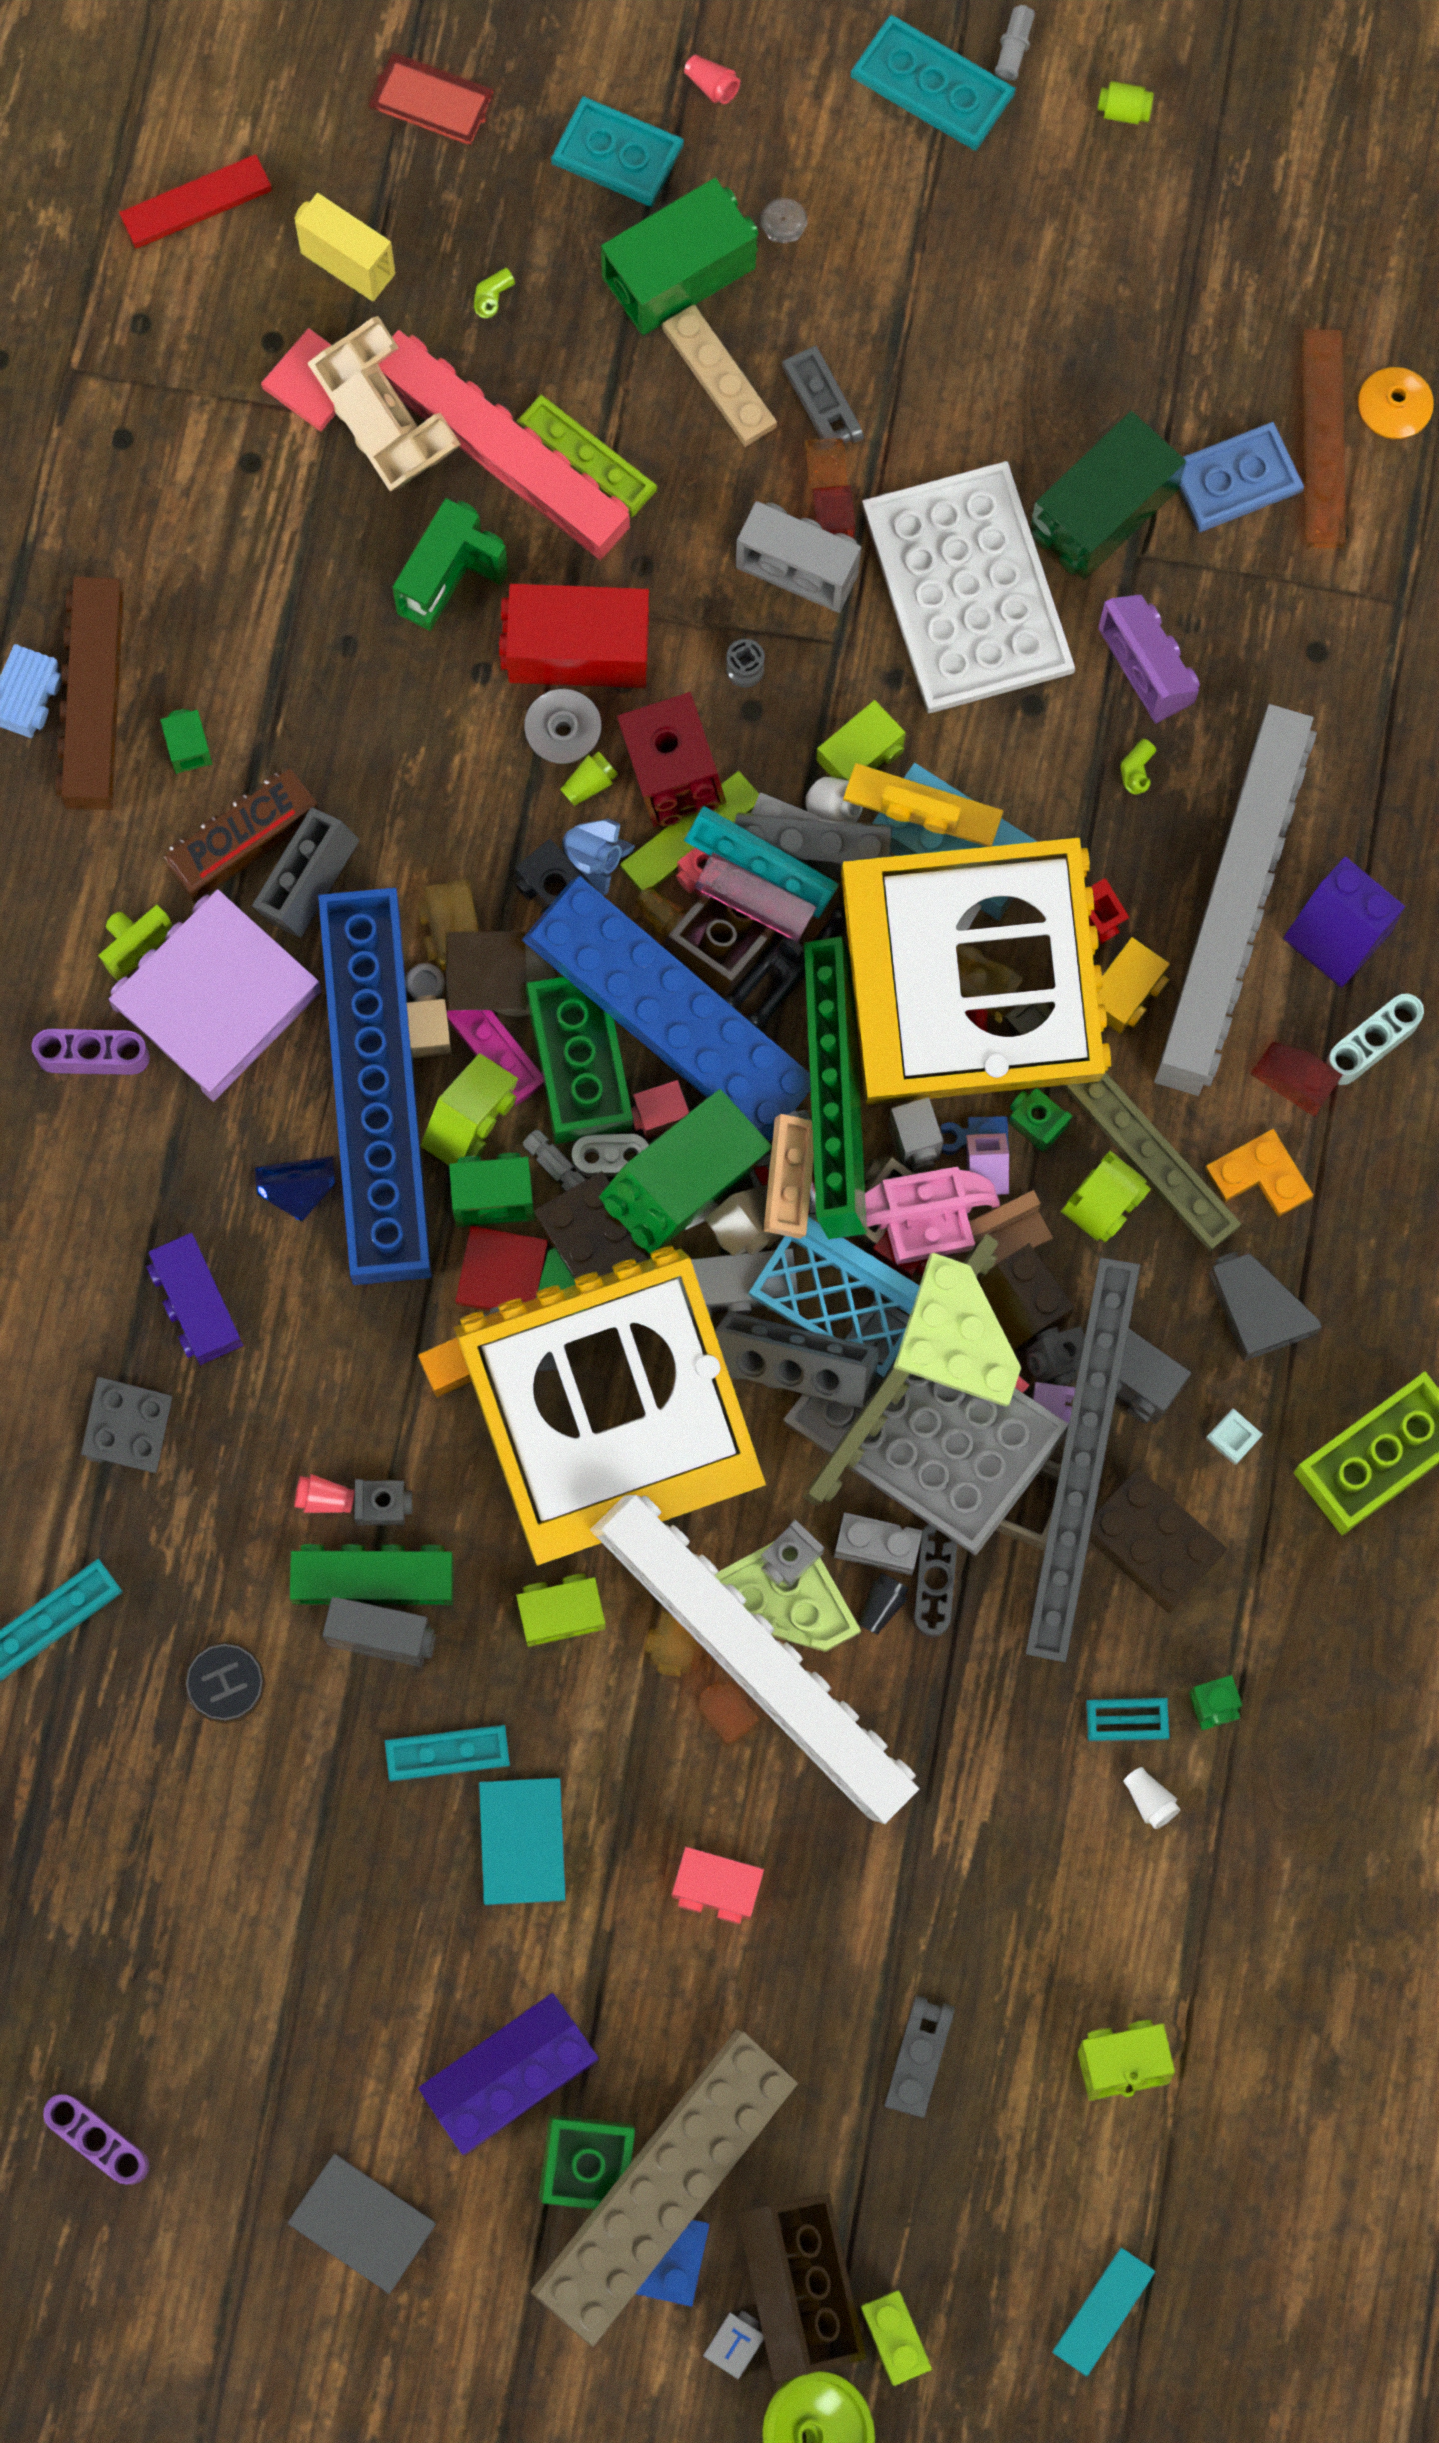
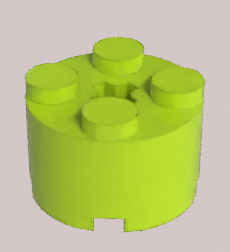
[1060,1151,1151,1243]

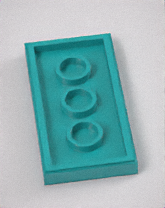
[850,14,1016,151]

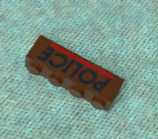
[164,768,319,904]

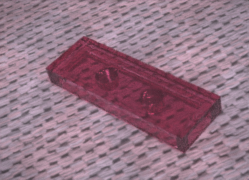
[694,853,816,942]

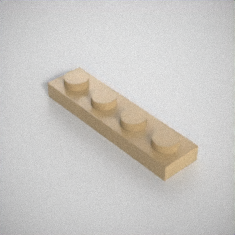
[663,304,777,447]

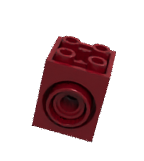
[617,692,727,827]

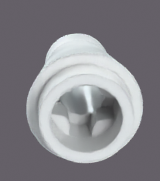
[1123,1767,1180,1829]

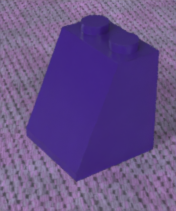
[1283,856,1405,989]

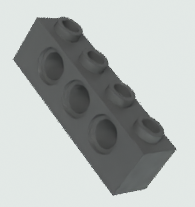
[715,1312,879,1408]

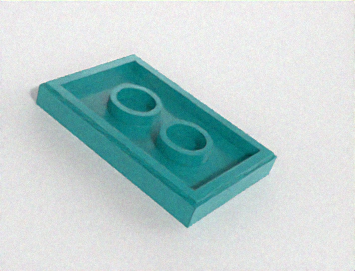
[551,96,684,207]
[479,1778,566,1905]

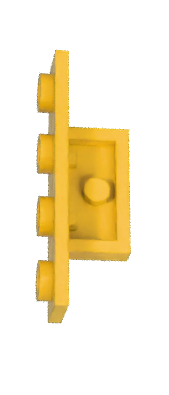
[843,763,1004,847]

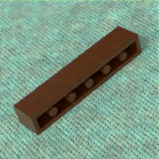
[56,577,124,810]

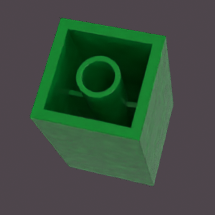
[601,177,759,336]
[599,1089,772,1254]

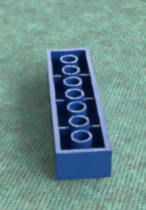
[522,876,811,1141]

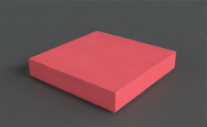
[261,328,336,432]

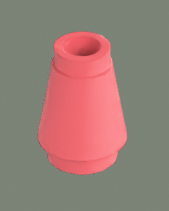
[684,55,740,104]
[294,1474,355,1513]

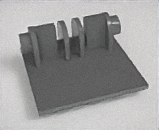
[81,1377,172,1473]

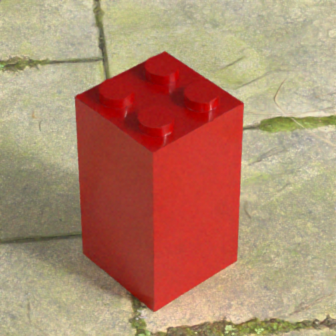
[499,584,649,688]

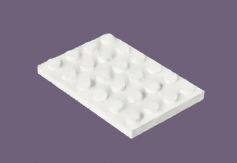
[862,461,1075,714]

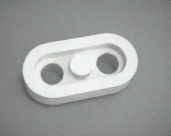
[572,1134,649,1177]

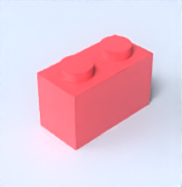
[672,1847,764,1924]

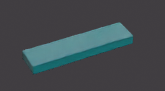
[684,806,839,919]
[0,1558,123,1682]

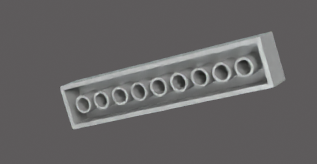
[1154,704,1317,1096]

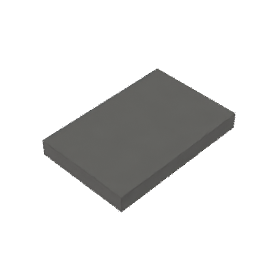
[287,2154,437,2294]

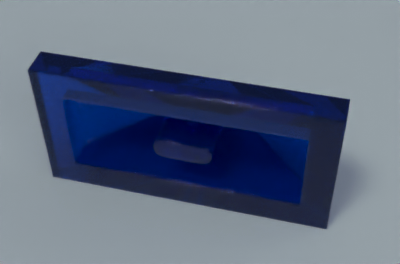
[255,1156,335,1222]

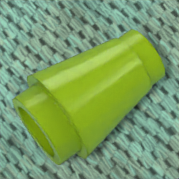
[560,751,618,807]

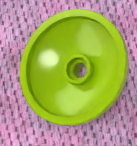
[763,2372,875,2443]

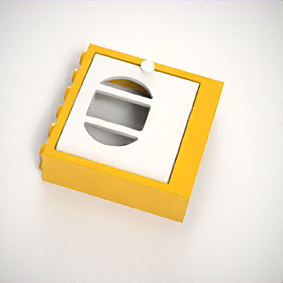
[841,838,1111,1105]
[453,1245,766,1565]

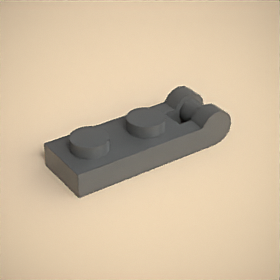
[782,345,864,455]
[884,1995,955,2119]

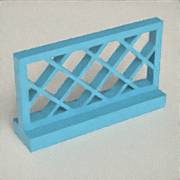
[748,1216,919,1379]

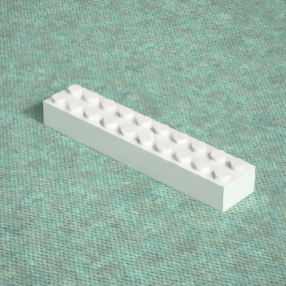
[590,1495,919,1824]

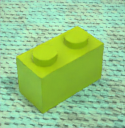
[816,700,906,780]
[516,1574,606,1647]
[859,2290,932,2386]

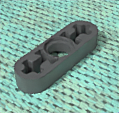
[914,1524,957,1638]

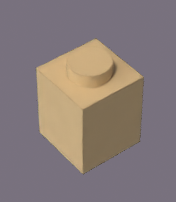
[407,995,452,1058]

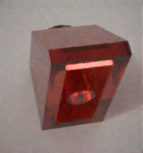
[1251,1041,1343,1117]

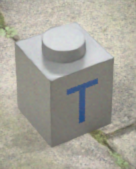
[703,2310,764,2379]

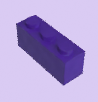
[146,1232,243,1365]

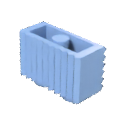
[0,644,62,738]

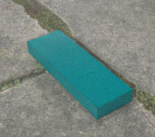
[385,1725,510,1782]
[1052,2247,1156,2377]

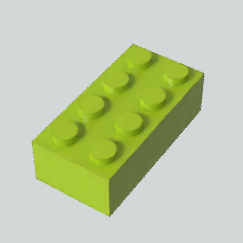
[1293,1372,1439,1536]

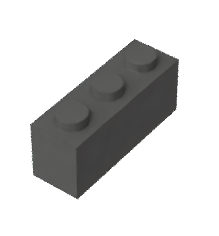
[252,807,360,938]

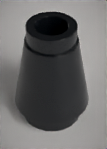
[858,1572,909,1635]

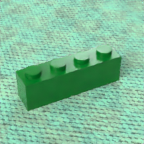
[290,1544,454,1605]

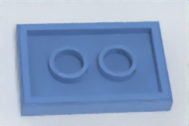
[1179,422,1304,533]

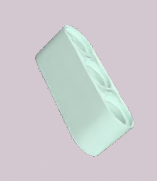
[1324,994,1424,1085]

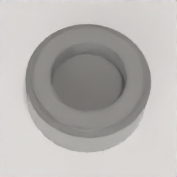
[406,963,445,1000]

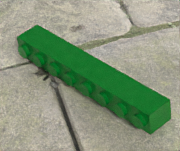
[804,936,867,1239]

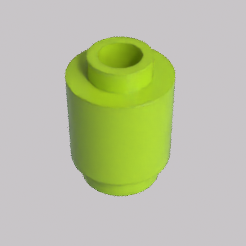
[1098,81,1154,125]

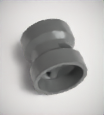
[726,639,765,688]

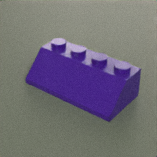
[418,1992,599,2156]

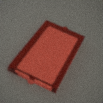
[369,52,494,145]

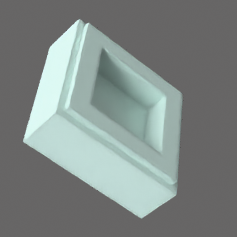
[1206,1408,1263,1465]

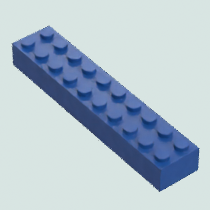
[318,888,432,1285]

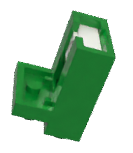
[393,498,508,631]

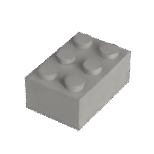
[736,501,861,613]

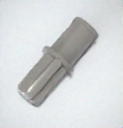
[995,5,1034,80]

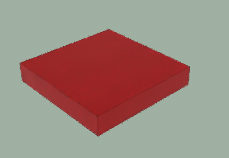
[455,1226,548,1311]

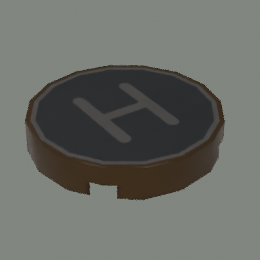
[184,1642,266,1724]

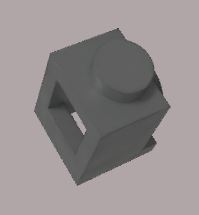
[355,1479,413,1526]

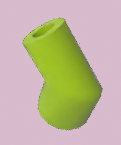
[473,268,515,318]
[1120,738,1157,795]

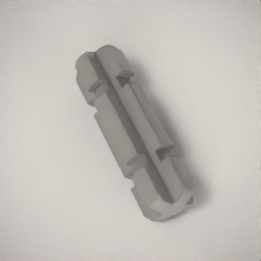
[523,1129,587,1191]

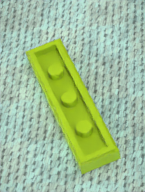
[516,395,657,517]
[620,771,759,897]

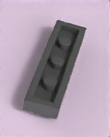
[735,813,893,863]

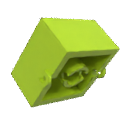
[1078,2020,1175,2101]

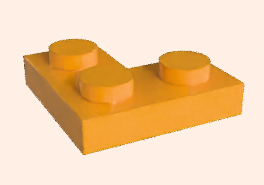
[1204,1129,1313,1217]

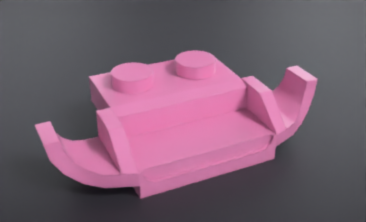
[865,1166,1000,1265]

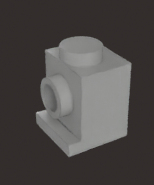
[761,1520,824,1588]

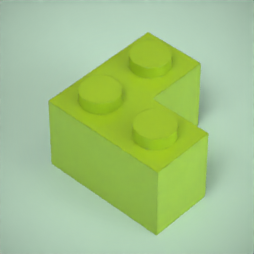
[420,1053,519,1165]

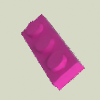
[447,1010,543,1107]

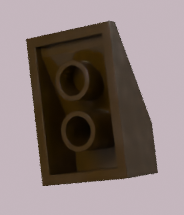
[977,1243,1075,1354]

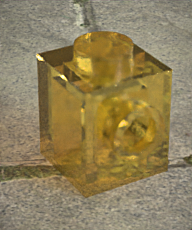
[645,1612,697,1677]

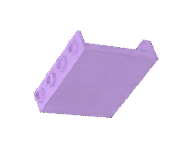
[108,889,322,1102]

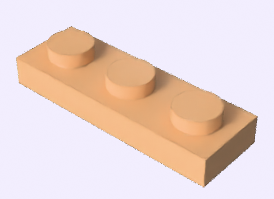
[763,1114,814,1239]

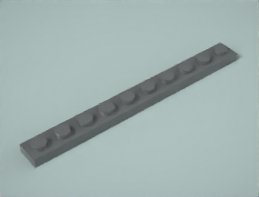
[1026,1257,1141,1662]

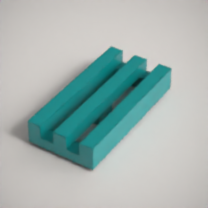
[1086,1698,1169,1742]

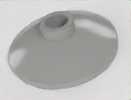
[524,689,601,764]

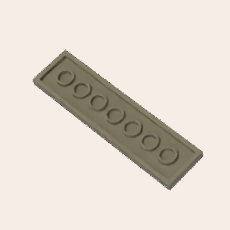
[530,2029,798,2347]

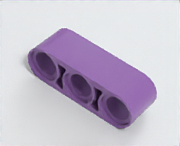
[32,1029,150,1075]
[43,2095,149,2185]

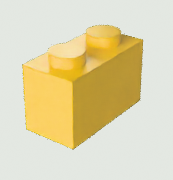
[1097,937,1170,1034]

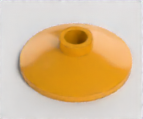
[1358,367,1434,439]

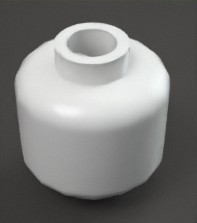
[805,777,863,822]

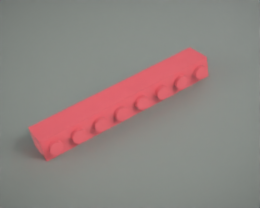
[378,330,630,561]

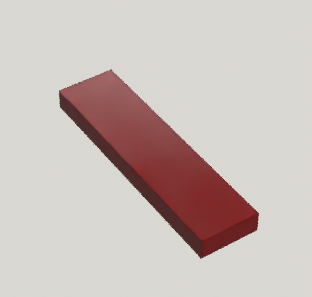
[119,154,272,249]

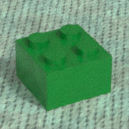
[449,1153,535,1228]
[539,2114,635,2209]

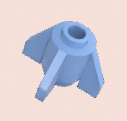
[562,818,635,895]

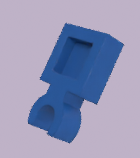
[940,1116,1009,1155]

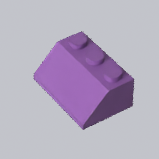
[1098,595,1200,724]

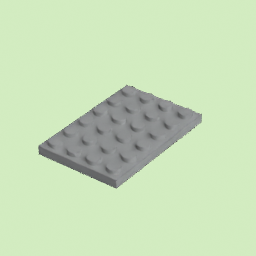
[783,1299,1069,1556]

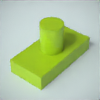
[98,904,173,981]

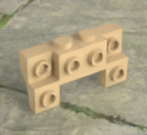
[308,316,461,492]

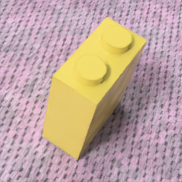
[295,192,396,302]

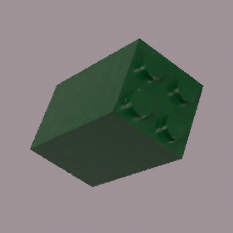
[1030,410,1187,581]

